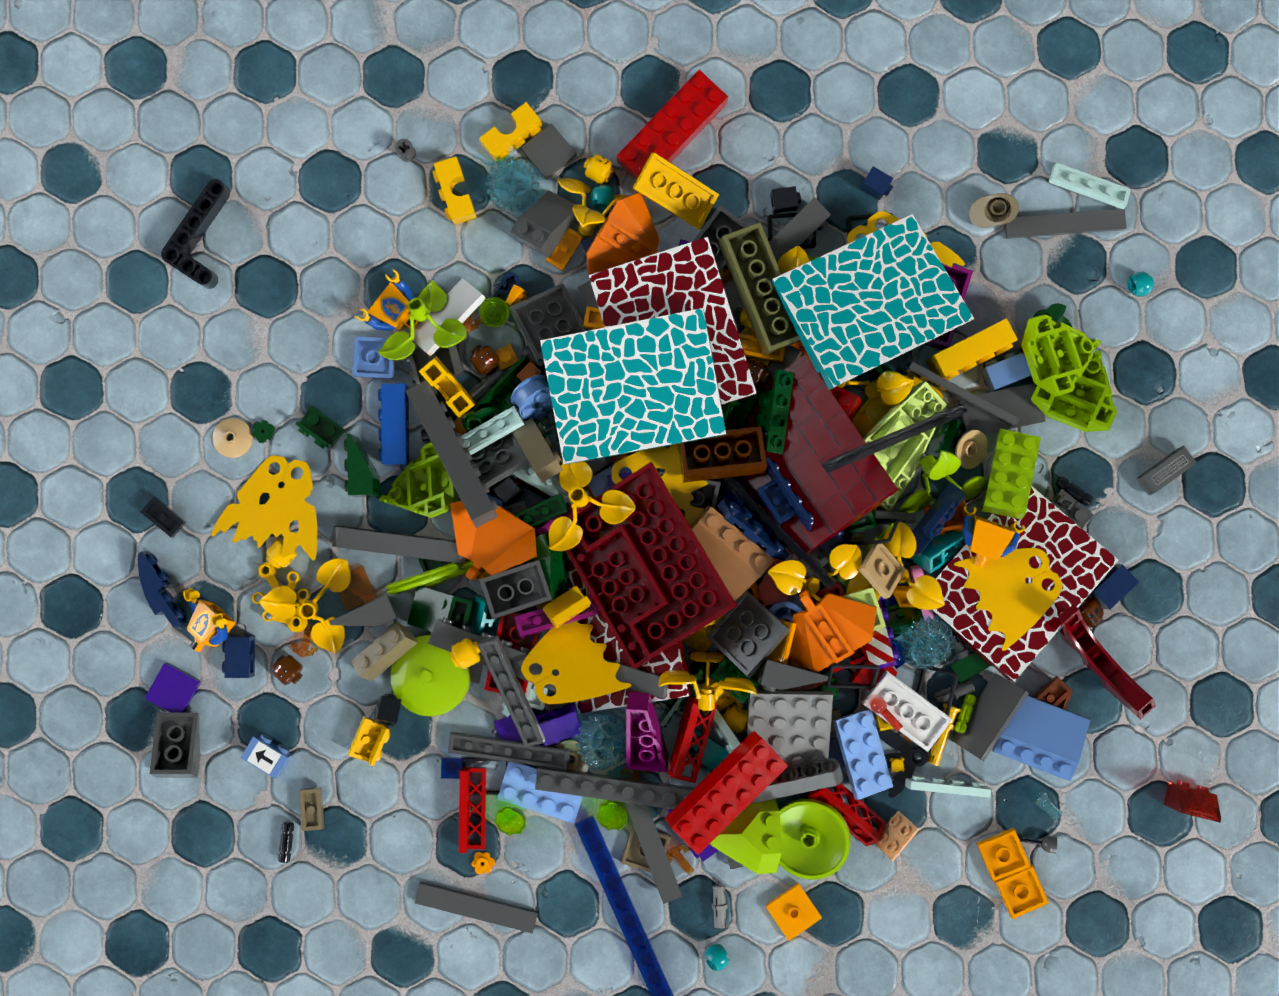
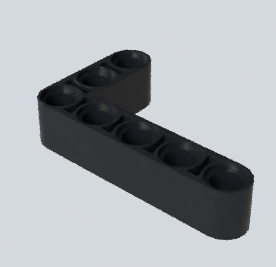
[161,179,230,289]

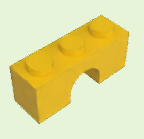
[479,102,542,162]
[432,157,477,225]
[419,356,475,418]

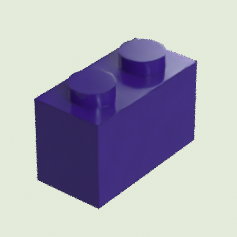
[536,703,583,746]

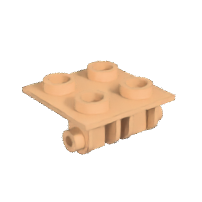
[874,811,919,861]

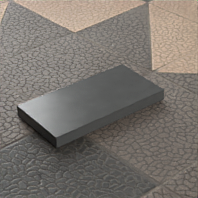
[958,383,1046,434]
[950,673,1029,762]

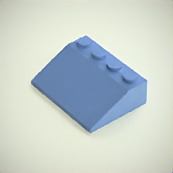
[992,695,1090,781]

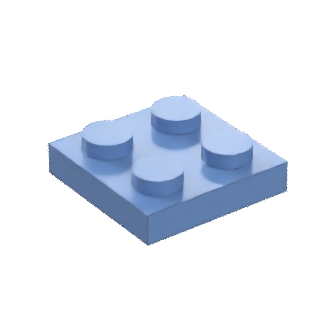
[352,336,395,379]

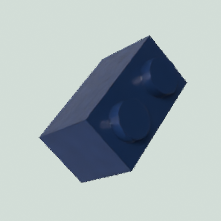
[1090,564,1139,610]
[222,636,255,678]

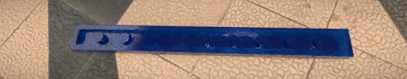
[574,815,674,996]

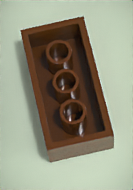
[678,426,767,483]

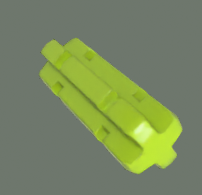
[954,694,976,734]

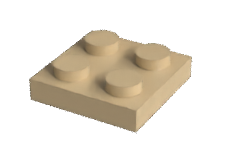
[859,543,905,599]

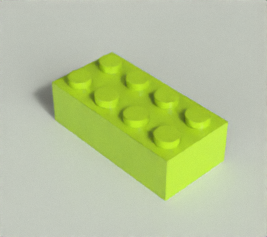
[981,429,1041,520]

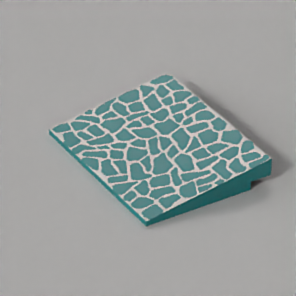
[771,214,974,390]
[540,308,727,465]

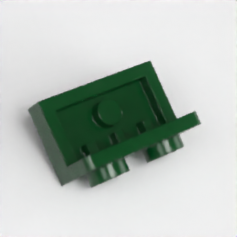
[924,420,964,458]

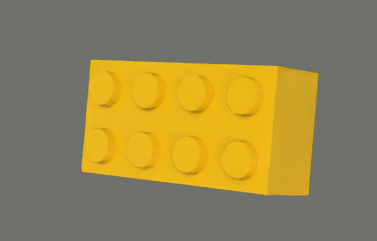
[926,318,1018,380]

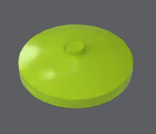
[390,635,471,716]
[779,798,851,880]

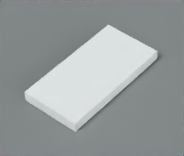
[409,278,486,356]
[861,670,952,752]

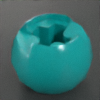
[590,185,615,210]
[1128,271,1154,297]
[704,944,730,971]

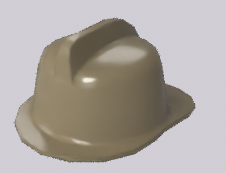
[969,193,1019,228]

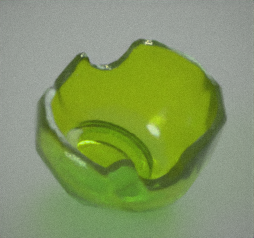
[479,297,510,328]
[596,800,628,831]
[496,804,526,836]

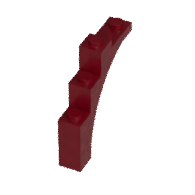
[1058,604,1156,720]

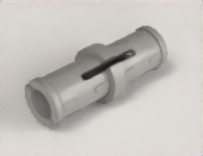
[711,884,728,928]

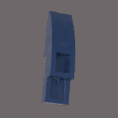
[138,551,187,627]

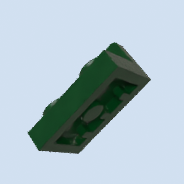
[295,406,345,449]
[883,604,924,638]
[710,657,758,704]

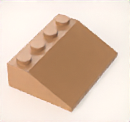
[691,505,774,601]

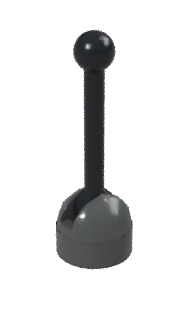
[1018,836,1057,854]

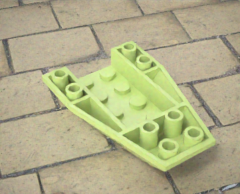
[864,381,947,511]

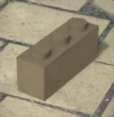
[512,418,563,483]
[350,622,418,681]

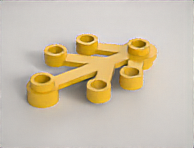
[252,562,311,632]

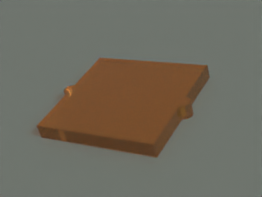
[338,566,377,611]

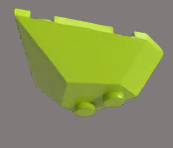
[1021,315,1101,397]
[1031,350,1117,432]
[379,442,458,518]
[710,799,782,874]

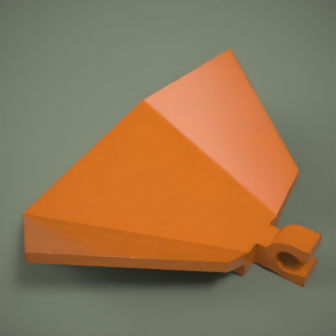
[586,192,660,279]
[450,501,537,580]
[788,590,877,672]

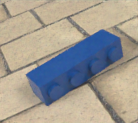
[378,383,409,466]

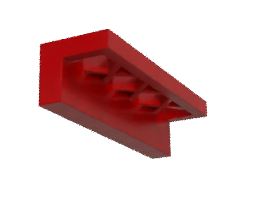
[667,695,718,783]
[459,767,487,853]
[808,783,887,847]

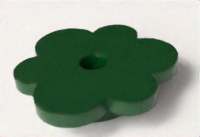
[252,420,275,443]

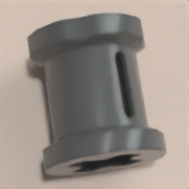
[395,139,416,162]

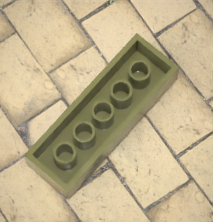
[718,222,801,356]

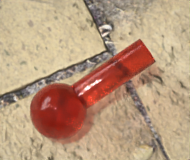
[870,697,903,731]

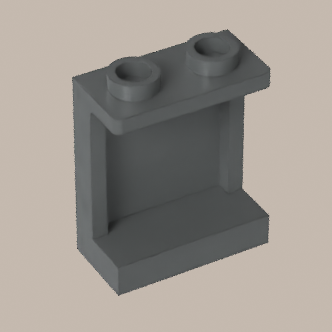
[406,344,465,385]

